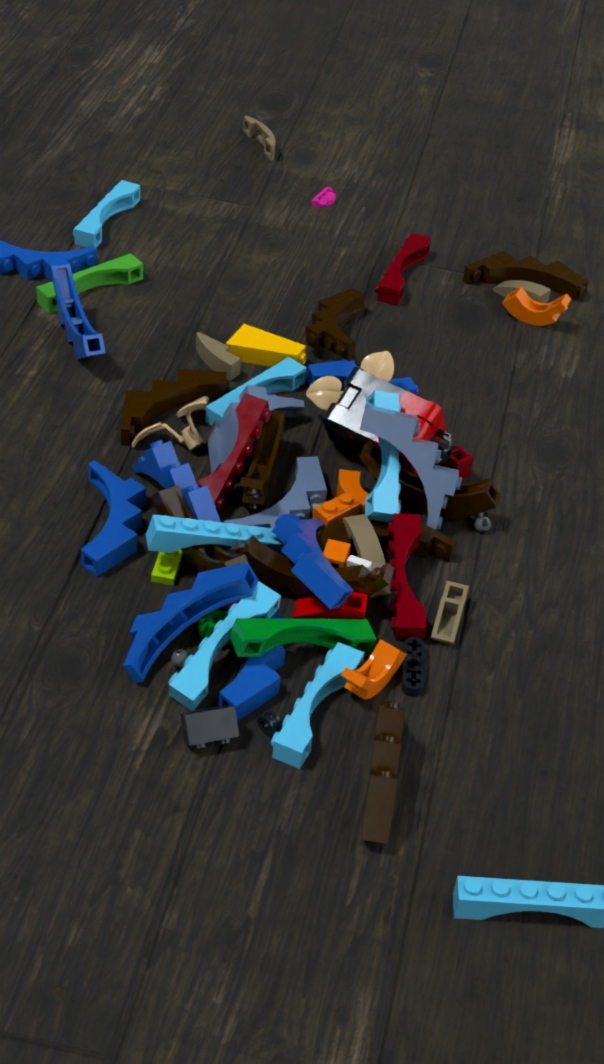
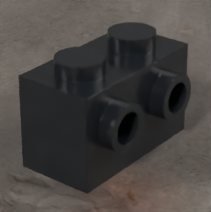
[180,704,239,749]

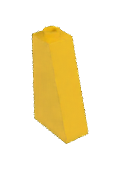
[226,324,307,367]

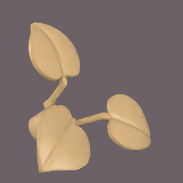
[306,351,394,410]
[132,396,209,451]

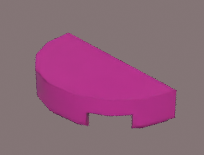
[311,186,336,207]

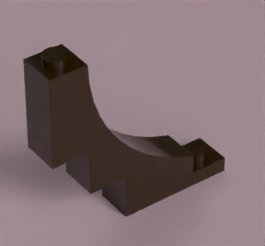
[463,251,589,301]
[121,369,230,446]
[316,512,457,562]
[234,536,394,599]

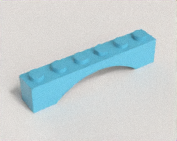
[73,180,140,248]
[205,357,306,426]
[365,390,401,523]
[146,514,285,555]
[168,581,281,711]
[271,642,365,769]
[453,876,604,928]

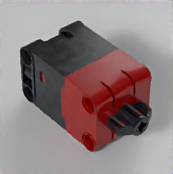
[321,367,453,475]

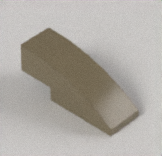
[493,280,551,303]
[196,332,241,381]
[430,581,469,644]

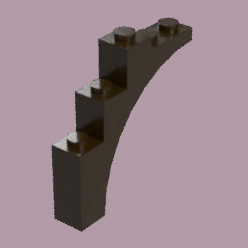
[306,288,365,361]
[240,410,286,511]
[359,441,500,523]
[151,485,248,572]
[361,701,405,844]

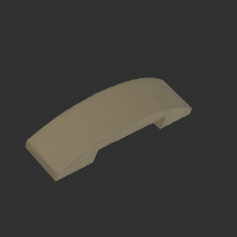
[243,116,276,161]
[343,514,391,599]

